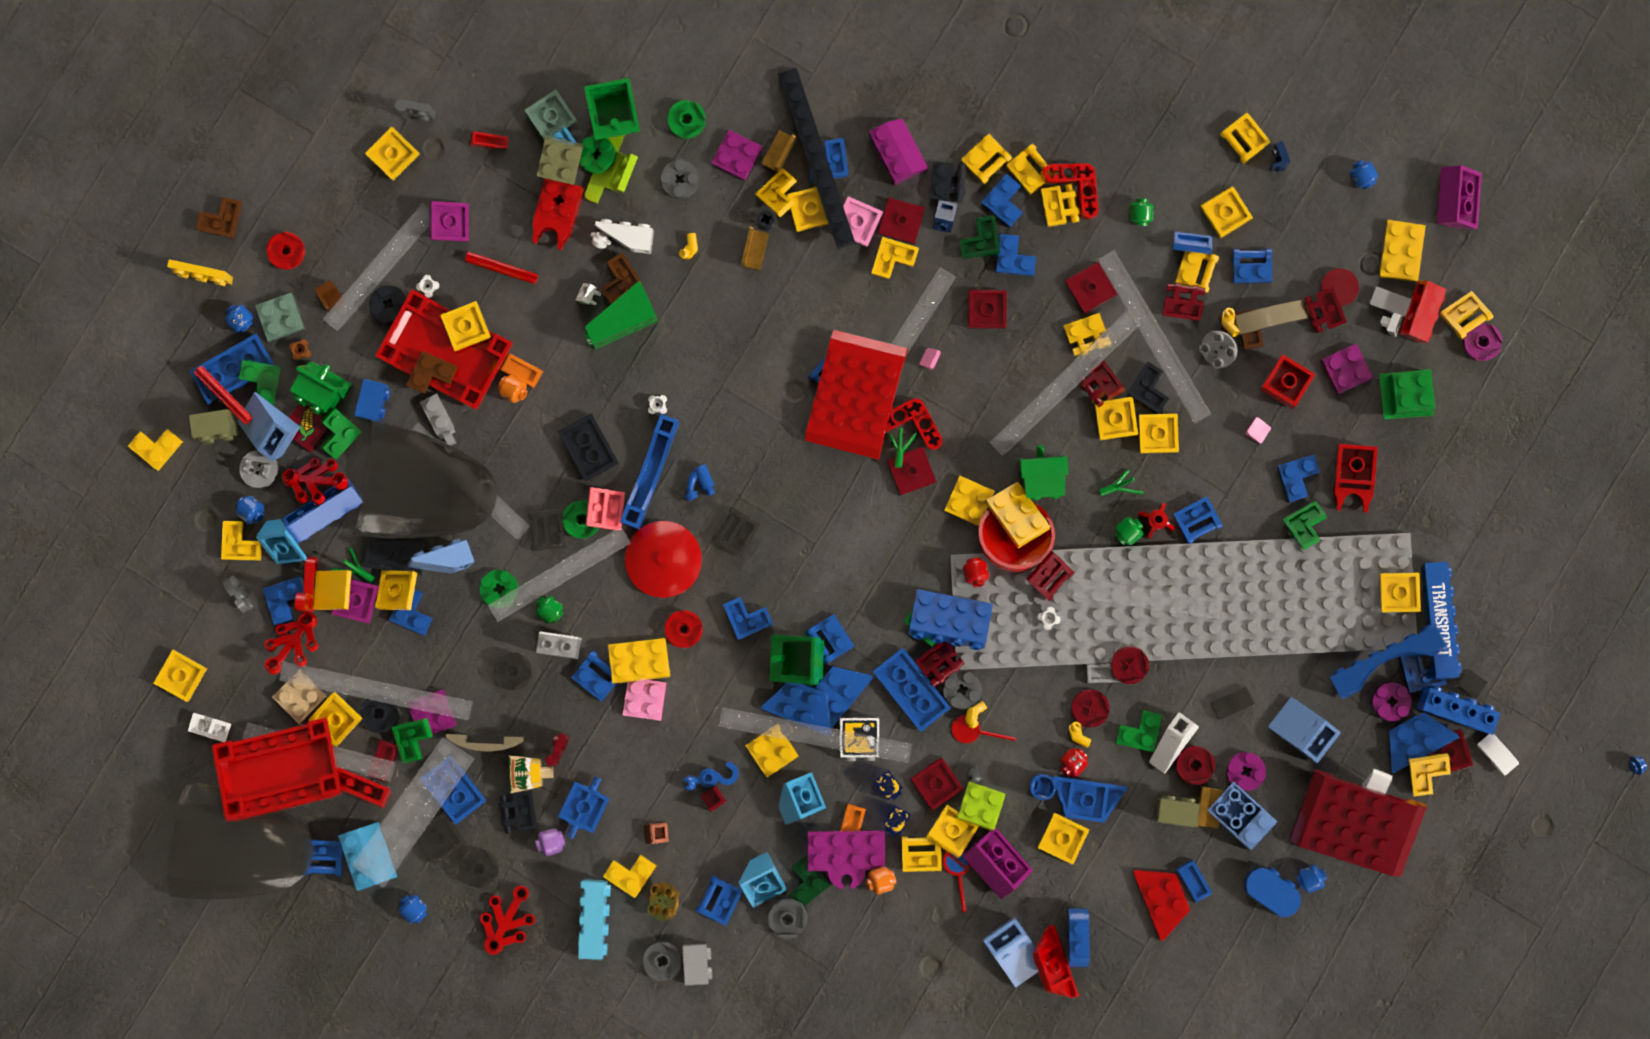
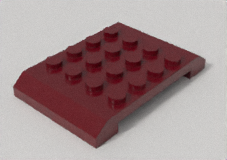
[1289,769,1427,876]

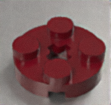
[1176,746,1215,785]

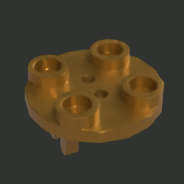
[647,882,680,921]

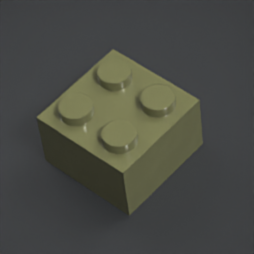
[537,135,583,185]
[189,409,239,444]
[1154,795,1200,827]

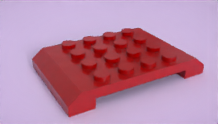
[375,289,513,410]
[805,330,908,460]
[212,717,342,821]

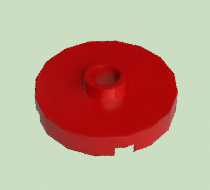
[266,232,305,270]
[664,610,703,648]

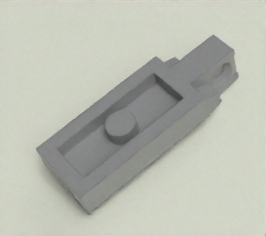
[420,394,456,446]

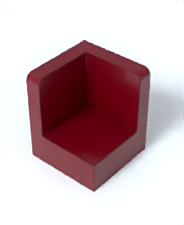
[701,785,727,812]

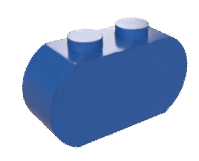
[1244,867,1301,917]
[1067,908,1089,967]

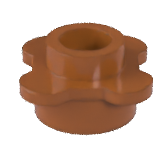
[290,339,311,361]

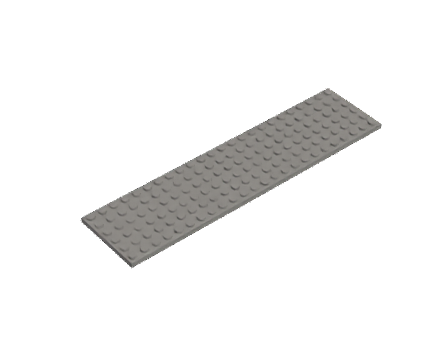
[950,533,1417,670]

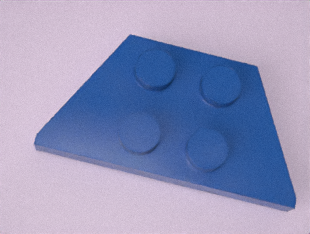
[815,667,874,729]
[761,683,832,736]
[1389,712,1459,773]
[1053,776,1127,823]

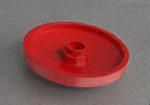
[978,502,1055,572]
[625,521,702,598]

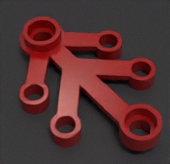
[282,458,348,505]
[264,612,319,675]
[480,885,536,955]

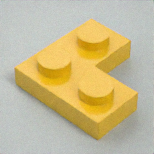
[756,168,797,217]
[871,237,919,280]
[128,429,183,471]
[221,521,262,561]
[1409,753,1451,797]
[603,855,657,898]

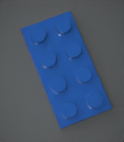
[189,334,274,405]
[873,648,950,732]

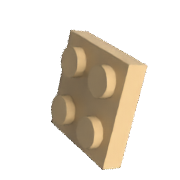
[272,670,327,724]

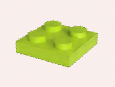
[957,781,1006,831]

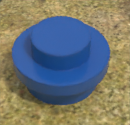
[1629,756,1647,775]

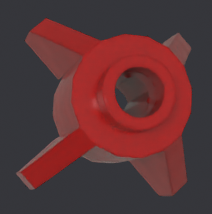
[1138,503,1174,539]

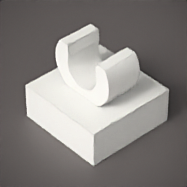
[576,283,601,305]
[1380,312,1403,337]

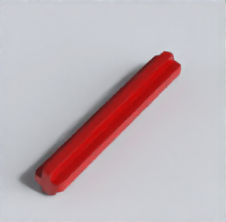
[465,252,538,284]
[194,366,253,424]

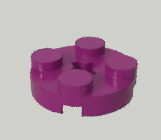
[1462,323,1502,361]
[1371,682,1411,721]
[1226,752,1266,791]

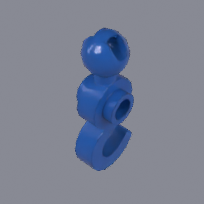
[682,762,739,790]

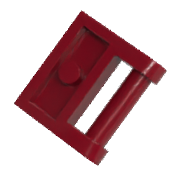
[1026,551,1075,602]

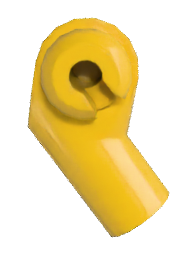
[679,233,698,260]
[1222,308,1240,337]
[965,701,987,728]
[1069,722,1091,748]

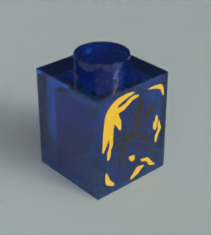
[873,770,903,801]
[883,805,911,836]

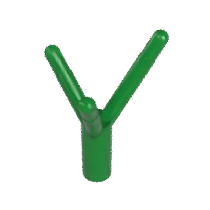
[889,427,918,468]
[1099,469,1144,496]
[331,548,375,583]

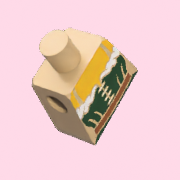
[509,756,554,793]

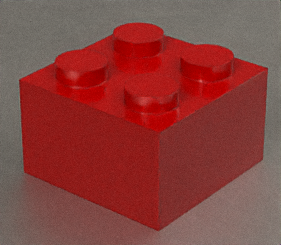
[1260,354,1316,409]

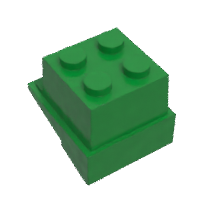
[584,78,640,141]
[290,362,353,417]
[1378,369,1435,420]
[1017,445,1068,500]
[770,635,824,685]

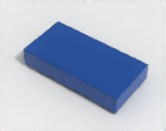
[1173,232,1212,254]
[1176,859,1213,903]

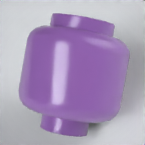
[535,828,565,856]

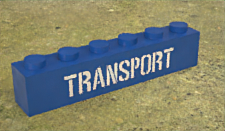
[1421,562,1462,680]

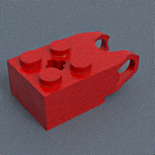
[532,178,584,251]
[1333,444,1378,513]

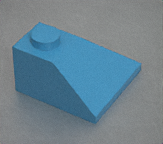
[256,519,307,564]
[778,772,826,825]
[739,852,787,908]

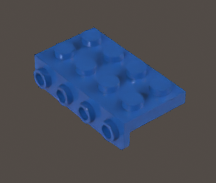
[909,589,993,650]

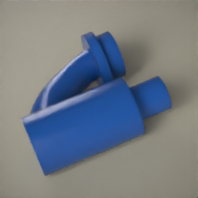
[684,464,715,501]

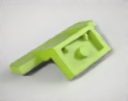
[585,135,638,204]

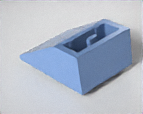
[237,392,300,462]
[407,539,474,574]
[1268,697,1341,763]
[1208,782,1277,851]
[982,917,1038,987]

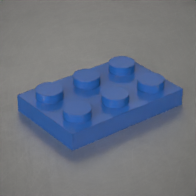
[421,755,487,825]

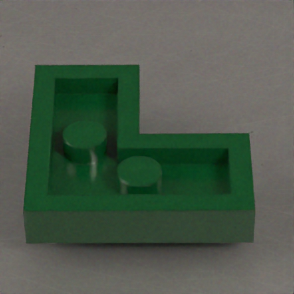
[960,215,1001,260]
[789,855,831,907]

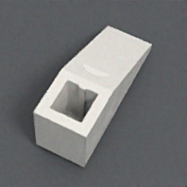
[595,219,654,254]
[1149,712,1199,774]

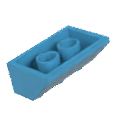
[339,822,397,891]

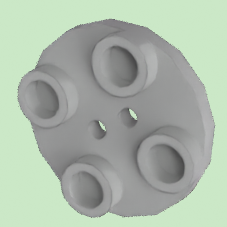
[1199,331,1237,369]
[239,450,278,488]

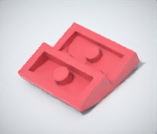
[585,487,625,531]

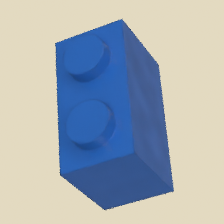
[354,379,391,423]

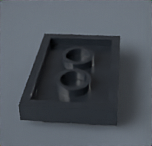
[558,413,619,482]
[364,529,427,575]

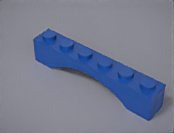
[620,414,680,530]
[1330,625,1448,699]

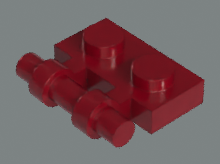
[1162,282,1206,321]
[1303,287,1347,334]
[1077,360,1125,407]
[915,642,965,687]
[545,733,571,767]

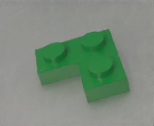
[239,359,281,405]
[320,406,362,459]
[1283,501,1326,550]
[1116,710,1162,752]
[392,718,433,764]

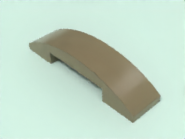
[1235,300,1310,335]
[446,734,526,751]

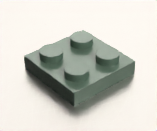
[525,90,577,141]
[255,293,305,342]

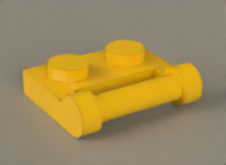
[1220,113,1271,164]
[961,134,1012,184]
[1006,144,1057,195]
[1175,251,1219,294]
[1441,291,1493,339]
[902,836,942,872]

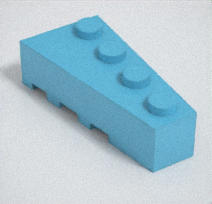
[578,879,611,960]

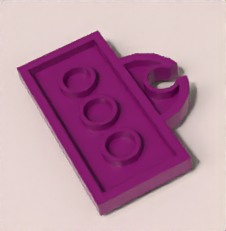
[807,830,885,889]

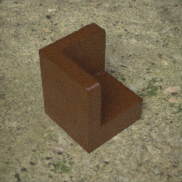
[314,280,345,312]

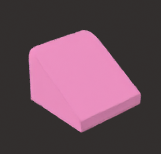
[920,348,941,370]
[1245,417,1271,444]

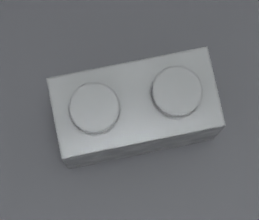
[683,943,712,985]

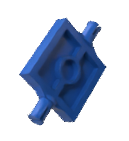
[558,776,610,839]

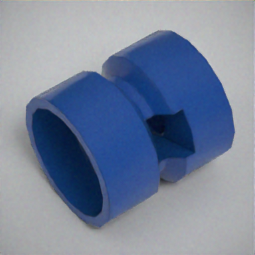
[1029,774,1056,800]

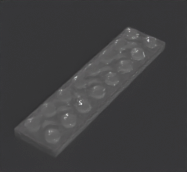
[351,737,475,888]

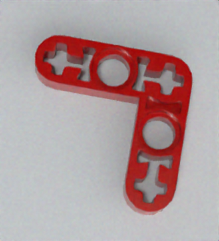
[1040,163,1099,220]
[885,398,942,450]
[295,556,318,612]

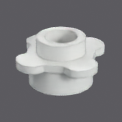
[590,232,611,248]
[416,275,439,298]
[648,395,667,414]
[1038,607,1061,630]

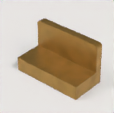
[762,130,796,173]
[741,227,769,271]
[1197,787,1223,828]

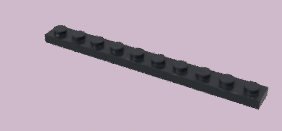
[779,68,856,249]

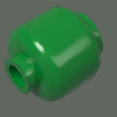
[1129,198,1154,226]
[1114,517,1144,545]
[535,595,564,624]

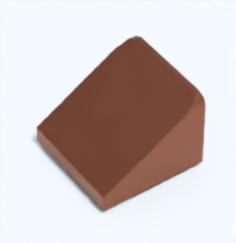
[644,823,669,844]

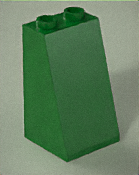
[584,281,658,349]

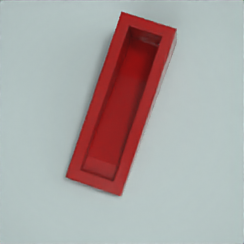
[469,131,508,149]

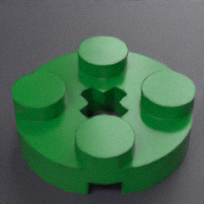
[668,100,706,139]
[580,136,617,174]
[563,501,599,539]
[480,570,519,608]

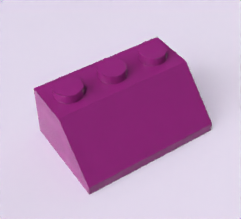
[869,119,928,186]
[1437,165,1482,229]
[963,827,1033,900]

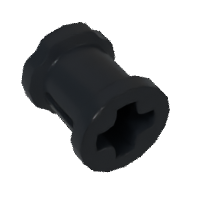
[757,211,775,231]

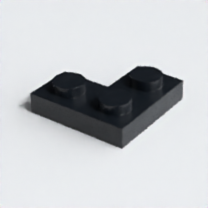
[1127,362,1169,414]

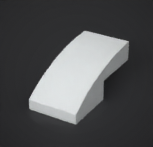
[188,712,231,742]
[1477,734,1519,776]

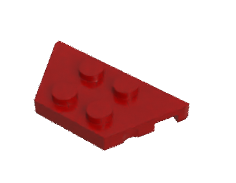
[1133,870,1190,941]
[1032,925,1079,998]

